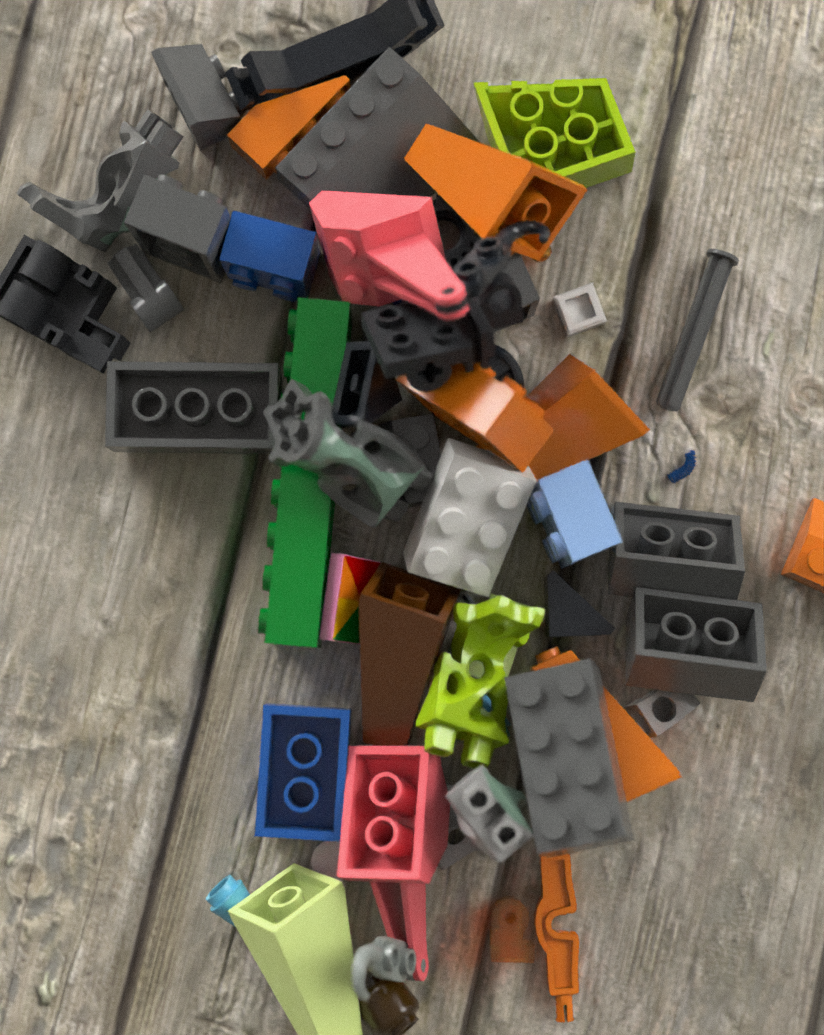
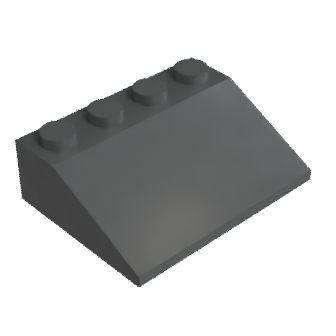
[275,47,480,210]

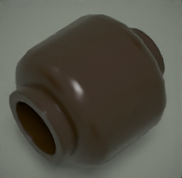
[359,975,419,1035]

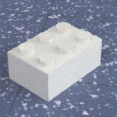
[403,438,537,597]

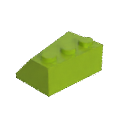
[473,78,636,188]

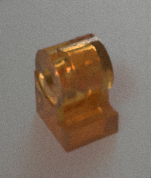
[489,895,535,963]

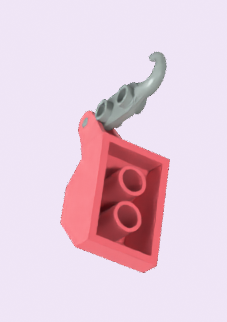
[337,746,450,1001]

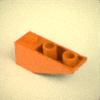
[227,75,351,180]

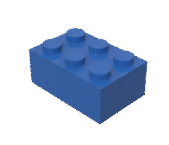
[255,703,352,842]

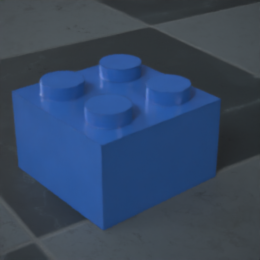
[219,210,321,302]

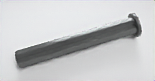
[656,249,739,412]

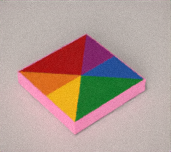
[319,553,391,645]

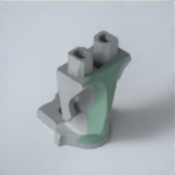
[438,765,534,870]

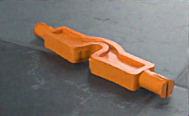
[534,854,579,1022]

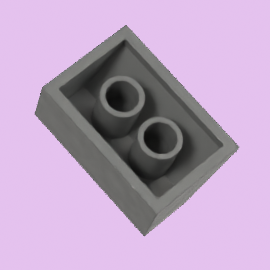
[608,501,745,600]

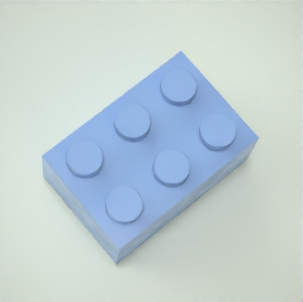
[527,459,623,569]

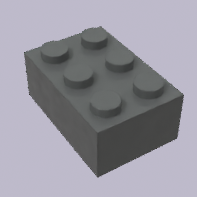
[124,174,231,284]
[625,587,767,702]

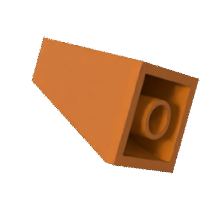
[404,123,588,261]
[476,354,650,482]
[529,646,681,802]

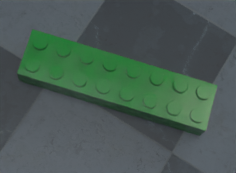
[258,297,353,648]

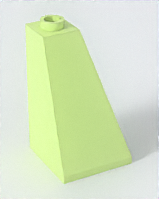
[228,863,363,1035]

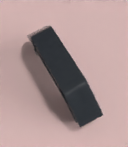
[225,0,445,110]

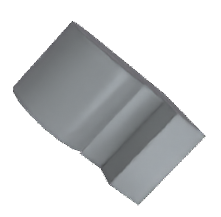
[624,689,700,738]

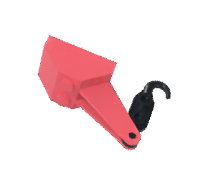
[309,190,550,320]

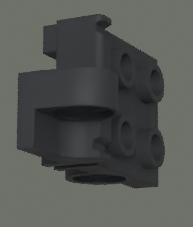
[0,235,131,374]
[362,272,523,392]

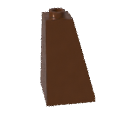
[359,562,461,746]

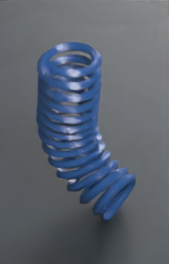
[667,450,697,483]

